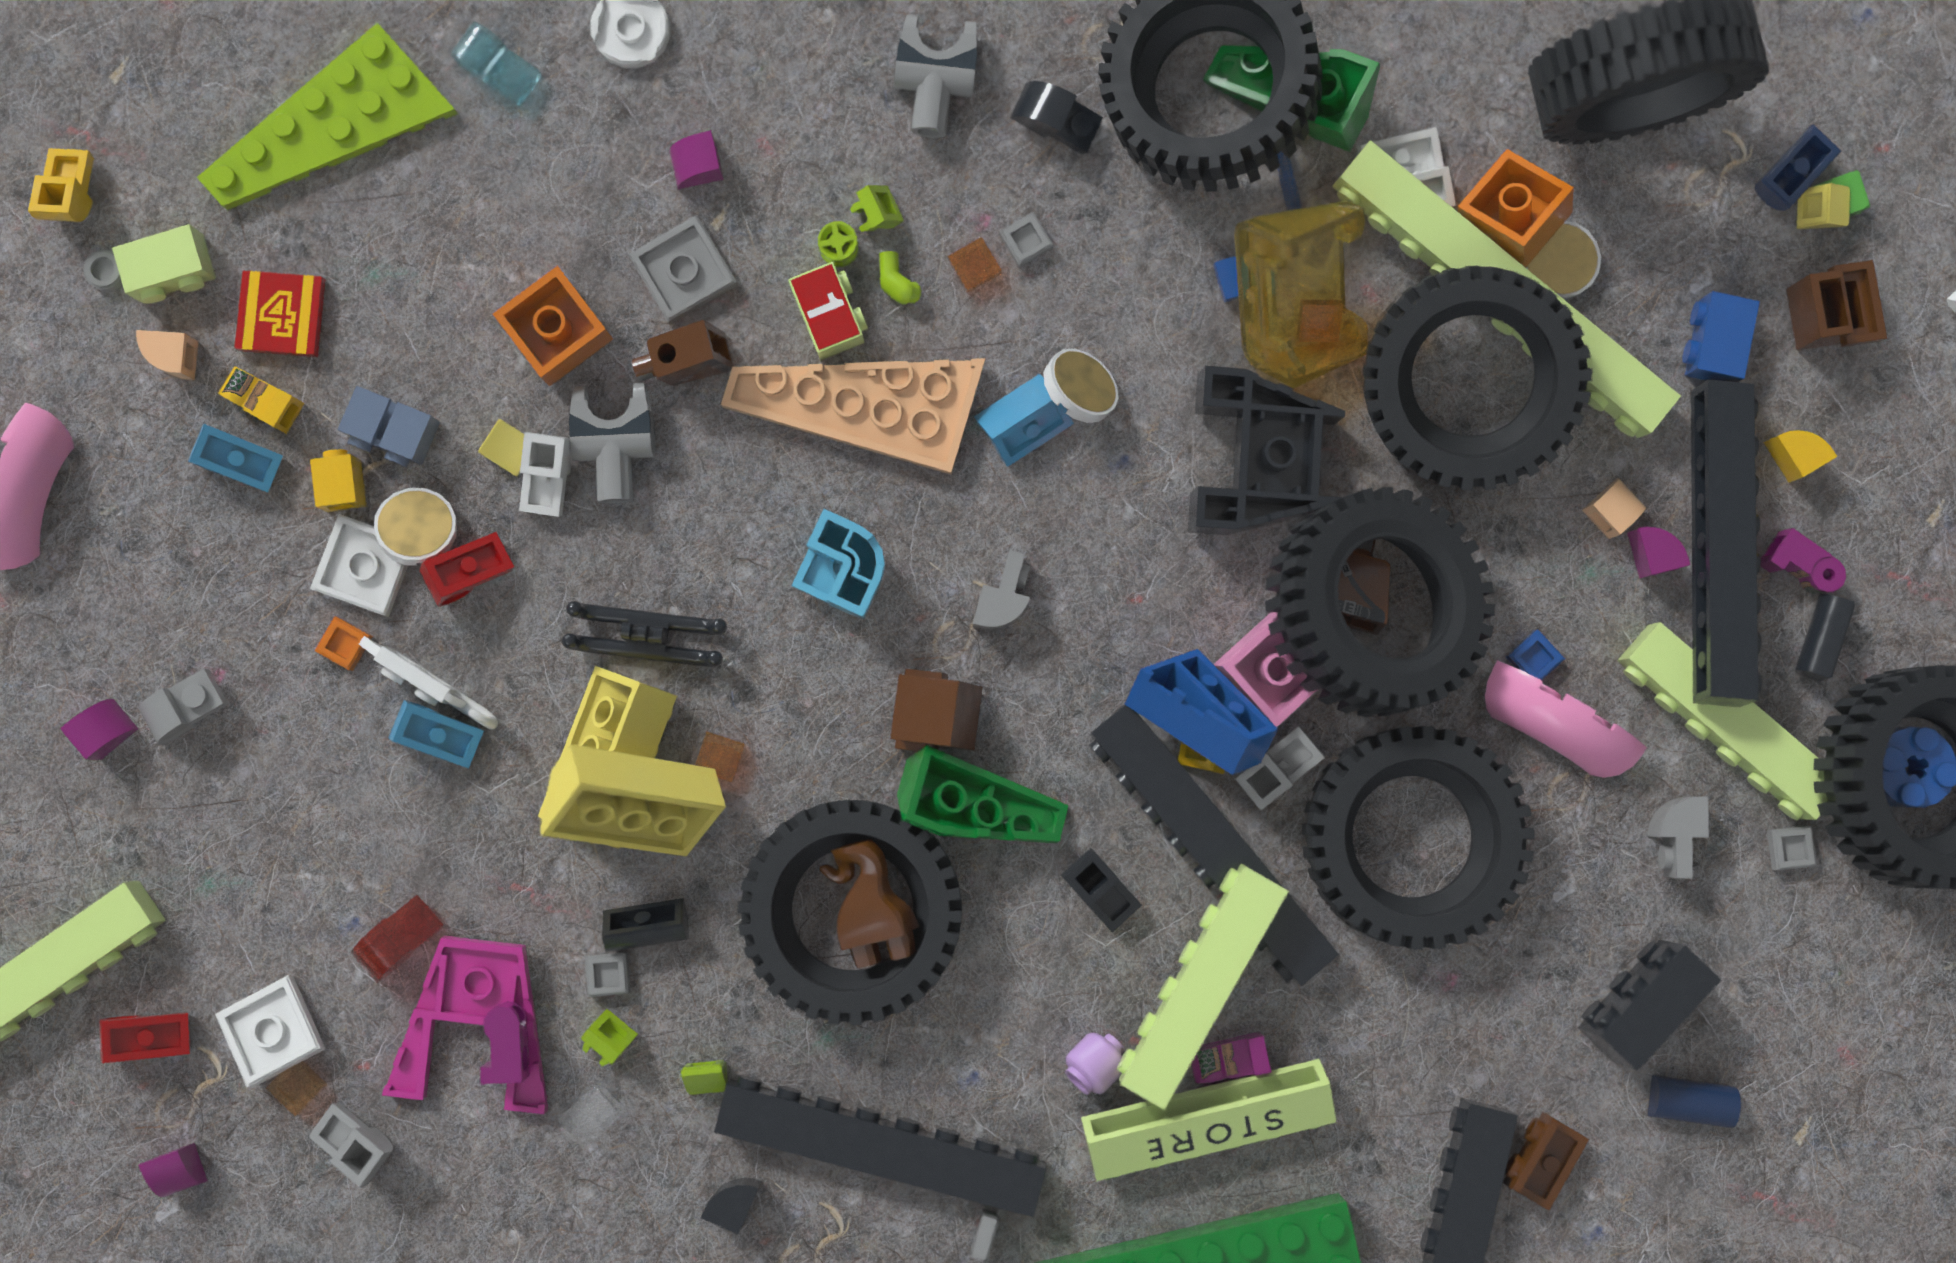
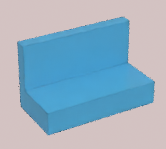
[974,374,1074,467]

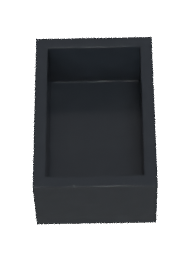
[1578,940,1722,1072]

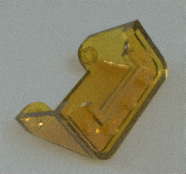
[1234,201,1368,389]

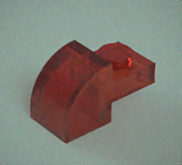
[351,895,444,984]

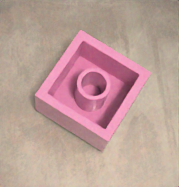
[1214,612,1318,727]

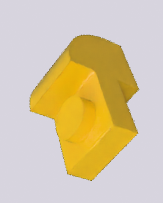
[28,148,94,222]

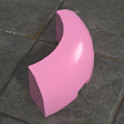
[0,403,74,570]
[1485,660,1647,778]

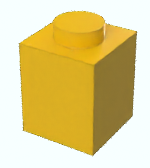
[310,449,367,512]

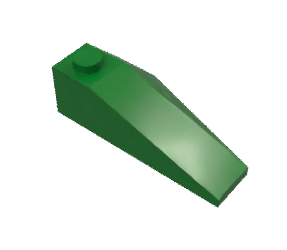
[1203,45,1380,152]
[897,745,1069,844]

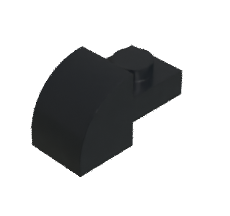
[1010,81,1104,155]
[1061,848,1142,933]

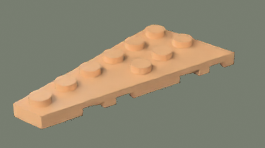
[721,358,985,475]

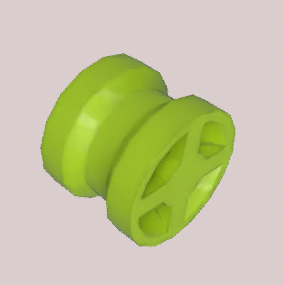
[818,221,859,267]

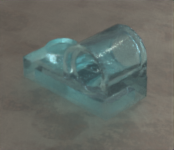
[450,21,543,107]

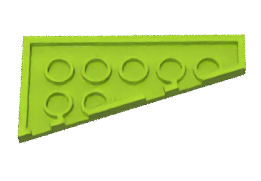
[197,23,458,210]

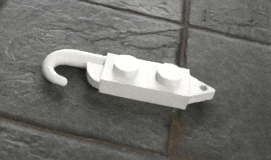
[359,636,499,730]

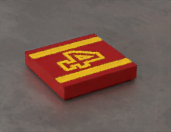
[234,270,326,357]

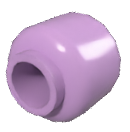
[1065,1033,1125,1095]

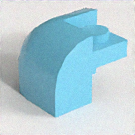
[791,509,885,619]

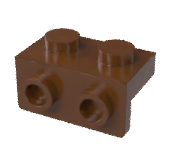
[1503,1112,1590,1211]

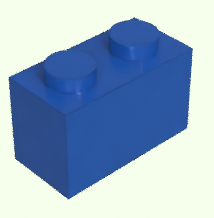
[1682,291,1760,382]

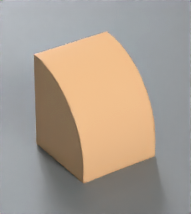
[136,330,199,380]
[1582,478,1646,539]

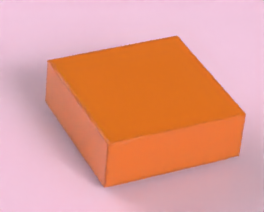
[314,616,373,671]

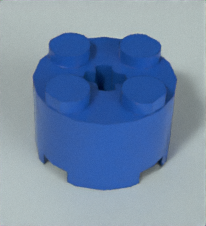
[1883,726,1956,808]

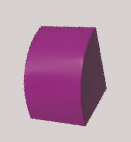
[669,130,724,189]
[1627,527,1691,579]
[60,698,139,760]
[138,1142,208,1198]

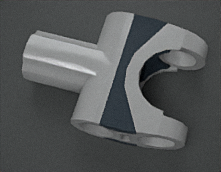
[894,14,977,138]
[569,383,656,504]

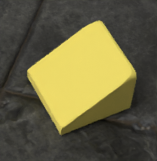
[1797,183,1850,229]
[478,419,524,477]

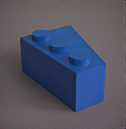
[1125,649,1278,775]

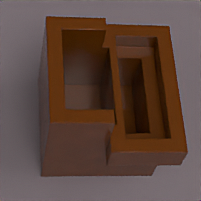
[1786,260,1887,350]
[890,669,983,752]

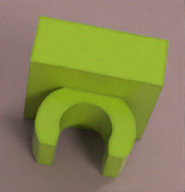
[850,185,904,232]
[580,1009,638,1066]

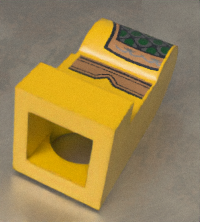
[218,366,305,434]

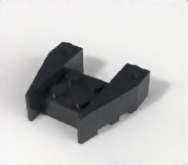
[1188,365,1345,535]

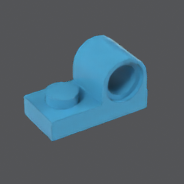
[188,424,283,492]
[388,700,484,769]

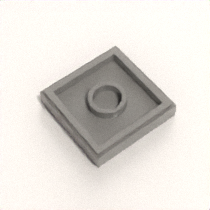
[628,215,738,325]

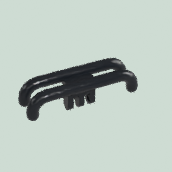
[562,601,727,667]

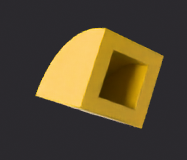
[1763,430,1837,483]

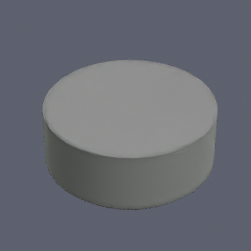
[83,250,123,292]

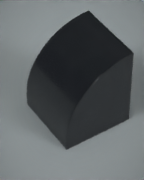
[700,1178,762,1235]

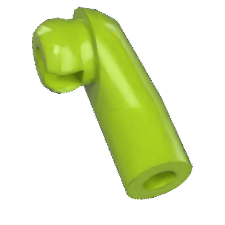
[879,251,922,304]

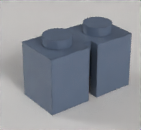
[337,385,440,468]

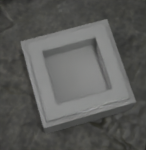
[999,212,1053,268]
[1767,826,1817,870]
[585,952,630,997]
[971,1209,998,1261]

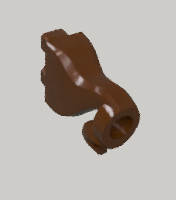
[819,838,919,969]

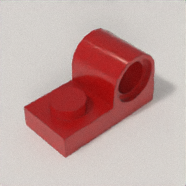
[419,532,514,607]
[99,1012,190,1064]

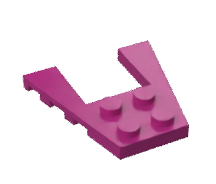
[382,936,548,1114]

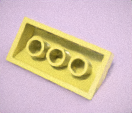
[538,666,677,849]
[540,744,726,856]

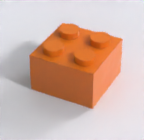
[1457,149,1574,268]
[493,265,613,387]

